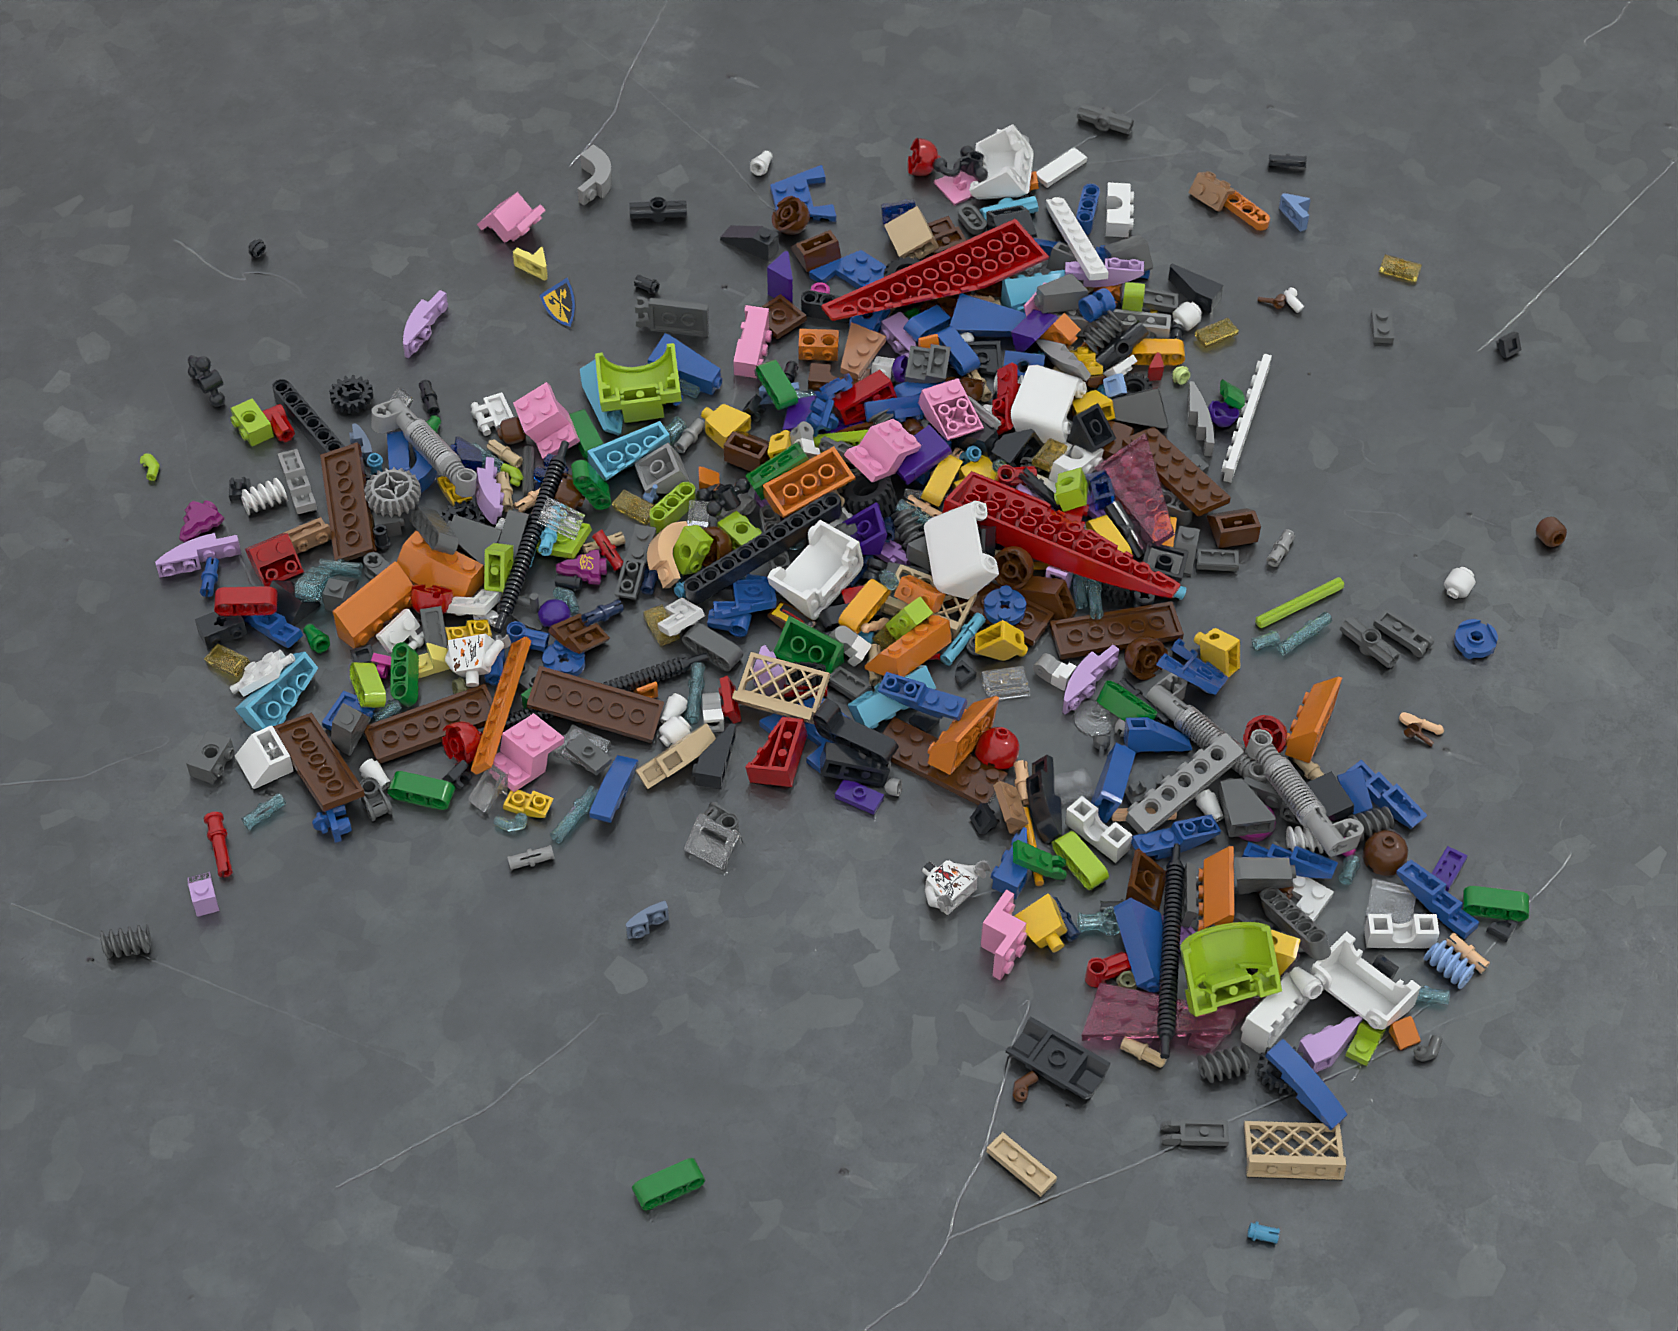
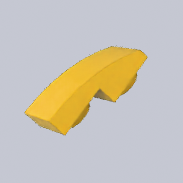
[1070,347,1103,375]
[437,476,473,506]
[445,619,492,644]
[503,790,554,818]

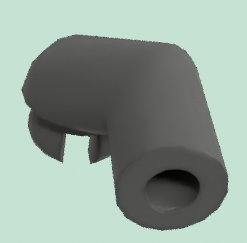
[1414,1035,1442,1062]

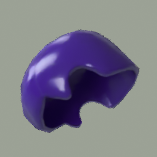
[891,355,908,384]
[1208,401,1240,427]
[538,599,572,628]

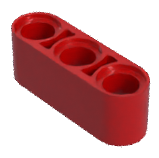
[214,586,278,616]

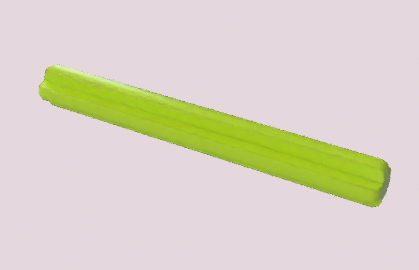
[1255,577,1344,628]

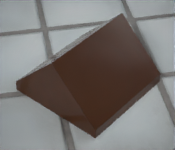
[1125,849,1166,910]

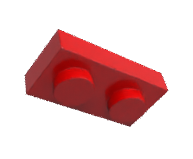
[719,676,741,724]

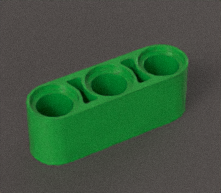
[756,360,798,410]
[569,409,603,460]
[571,460,611,510]
[390,642,419,707]
[1096,680,1157,722]
[387,771,455,810]
[1463,886,1529,921]
[632,1158,706,1210]

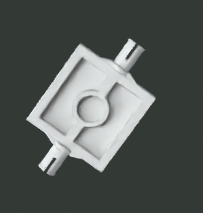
[230,650,296,697]

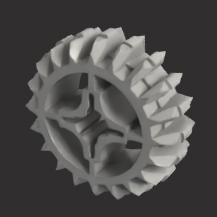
[364,467,421,518]

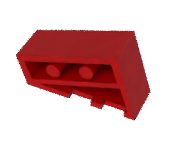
[832,369,897,425]
[745,717,807,787]

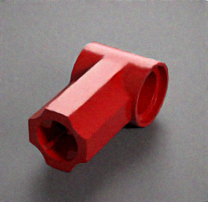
[262,404,295,442]
[995,465,1037,487]
[1085,952,1131,988]

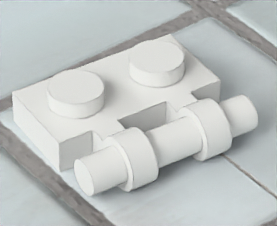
[471,393,514,436]
[376,609,425,653]

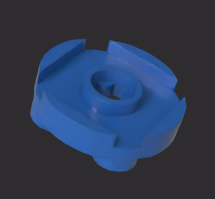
[814,373,853,402]
[984,585,1026,625]
[1454,619,1498,659]
[542,640,585,676]

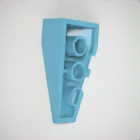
[580,360,623,435]

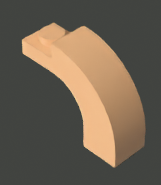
[647,521,688,588]

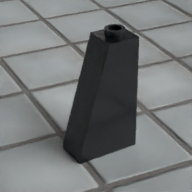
[928,418,999,457]

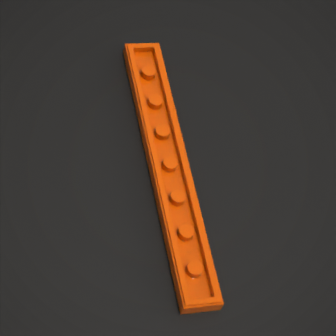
[471,636,531,775]

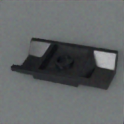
[1005,1016,1111,1100]

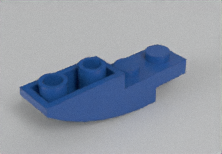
[878,672,968,721]
[1131,814,1221,860]

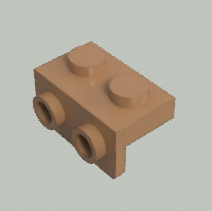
[1188,171,1235,211]
[284,517,332,554]
[993,781,1029,834]

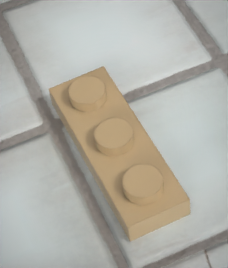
[986,1132,1057,1197]

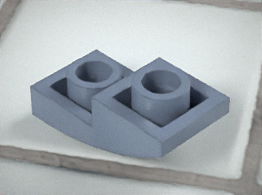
[349,423,372,466]
[626,901,669,939]

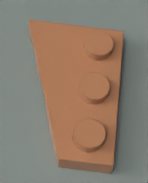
[841,322,886,380]

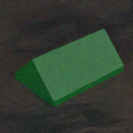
[745,442,809,501]
[773,616,844,674]

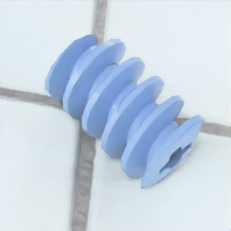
[1424,940,1476,989]

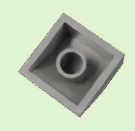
[634,443,691,494]

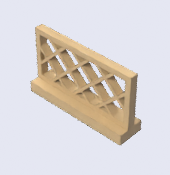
[880,564,977,639]
[732,652,831,725]
[1244,1121,1346,1180]

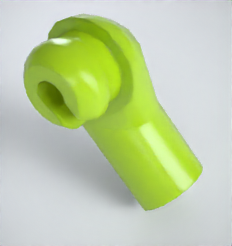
[140,453,160,481]

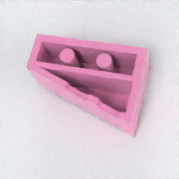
[733,305,772,378]

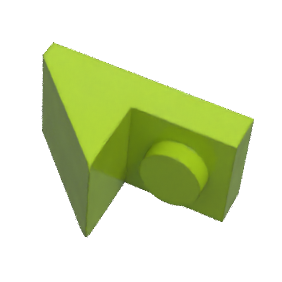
[1346,1019,1386,1066]

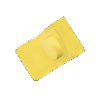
[513,247,548,281]
[418,643,450,679]

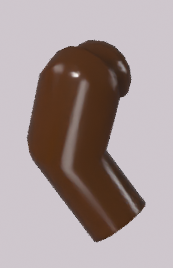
[1013,1071,1038,1102]

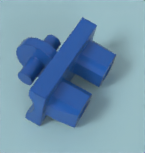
[805,398,839,437]
[312,804,352,843]

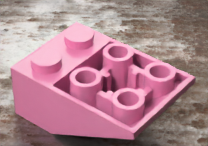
[918,379,984,441]

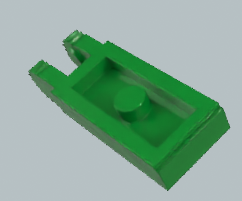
[1013,840,1067,880]

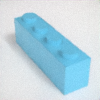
[1001,270,1065,313]
[587,421,670,481]
[235,652,318,731]
[847,665,936,729]

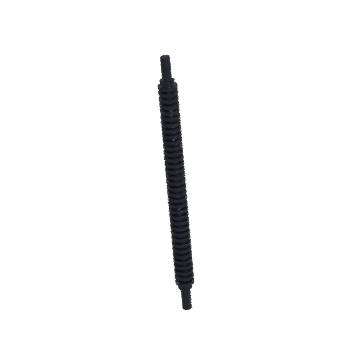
[494,440,569,633]
[477,653,709,733]
[1157,843,1184,1059]

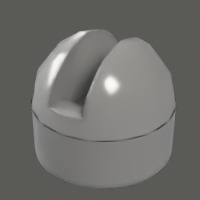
[1115,718,1125,737]
[885,778,902,797]

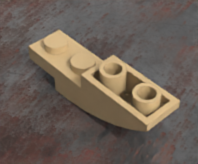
[635,723,716,789]

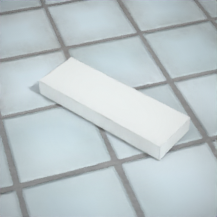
[1036,148,1087,188]

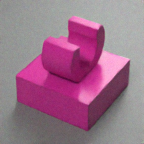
[371,653,391,679]

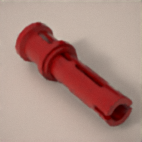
[203,812,233,877]

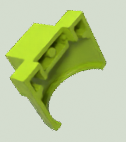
[595,343,682,423]
[1180,922,1282,1017]

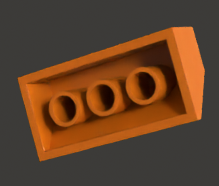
[763,446,855,518]
[397,531,484,598]
[333,561,414,649]
[865,615,952,677]
[1285,676,1342,763]
[928,696,1000,775]
[1197,846,1234,932]

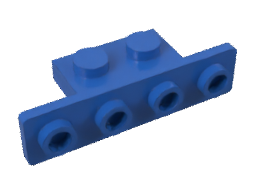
[864,394,924,422]

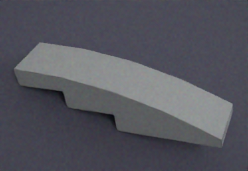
[1036,338,1091,381]
[1188,381,1215,456]
[278,449,317,514]

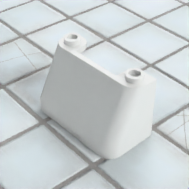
[969,124,1033,200]
[1011,365,1087,443]
[924,501,999,599]
[767,520,863,620]
[1311,932,1421,1030]

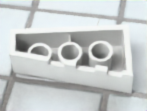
[1241,967,1310,1054]

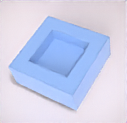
[1103,373,1127,399]

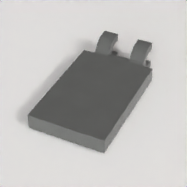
[635,296,709,337]

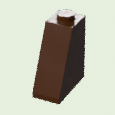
[1014,575,1078,620]

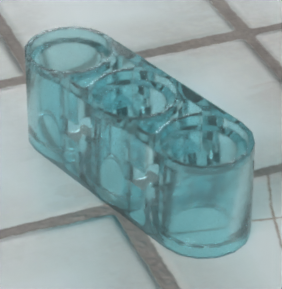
[295,566,335,602]

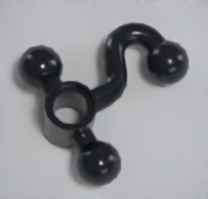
[933,145,988,182]
[188,355,225,407]
[696,478,750,517]

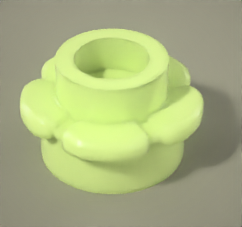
[1172,366,1191,385]

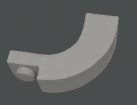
[577,145,612,205]

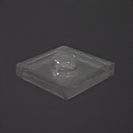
[1364,879,1416,924]

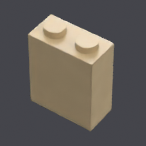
[884,206,939,259]

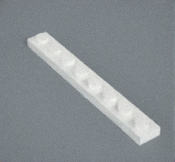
[1045,197,1109,281]
[1221,354,1272,483]

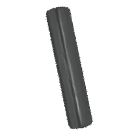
[523,446,534,496]

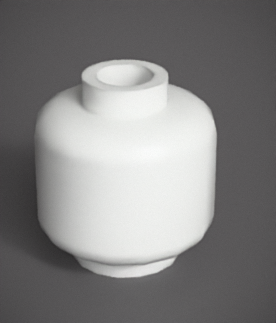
[1172,302,1202,331]
[1444,567,1476,599]
[659,716,692,748]

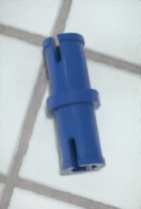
[200,557,220,597]

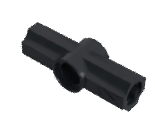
[629,197,687,222]
[1096,320,1149,372]
[1104,500,1147,562]

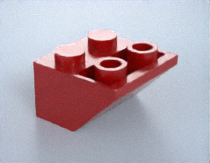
[245,533,304,587]

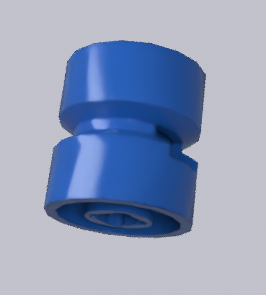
[1078,288,1116,322]

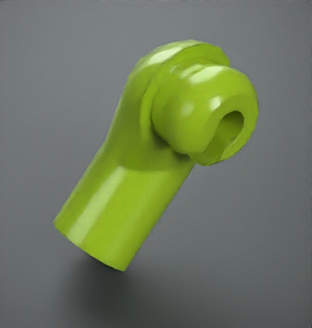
[500,463,523,486]

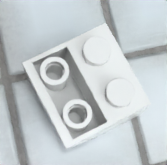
[235,725,294,789]

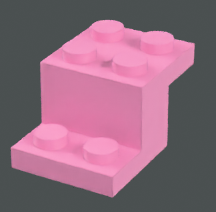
[477,192,545,243]
[513,382,580,462]
[844,419,922,482]
[487,714,565,792]
[981,890,1027,980]

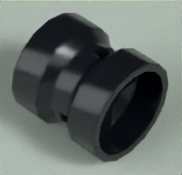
[862,558,888,584]

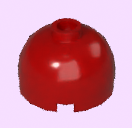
[907,138,940,176]
[411,584,453,614]
[1243,715,1288,753]
[442,722,482,765]
[975,727,1020,769]

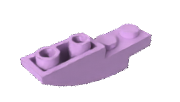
[1065,258,1144,287]
[403,290,448,358]
[475,457,504,525]
[155,533,241,578]
[1062,645,1119,715]

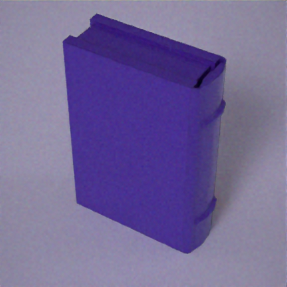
[896,425,952,485]

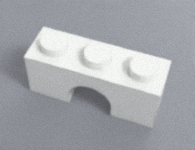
[1105,182,1134,237]
[1049,445,1104,482]
[1065,796,1132,863]
[1364,914,1439,948]

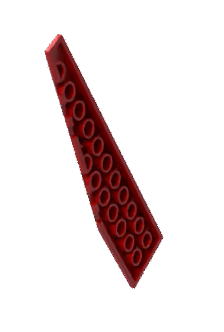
[821,219,1049,321]
[942,471,1181,598]

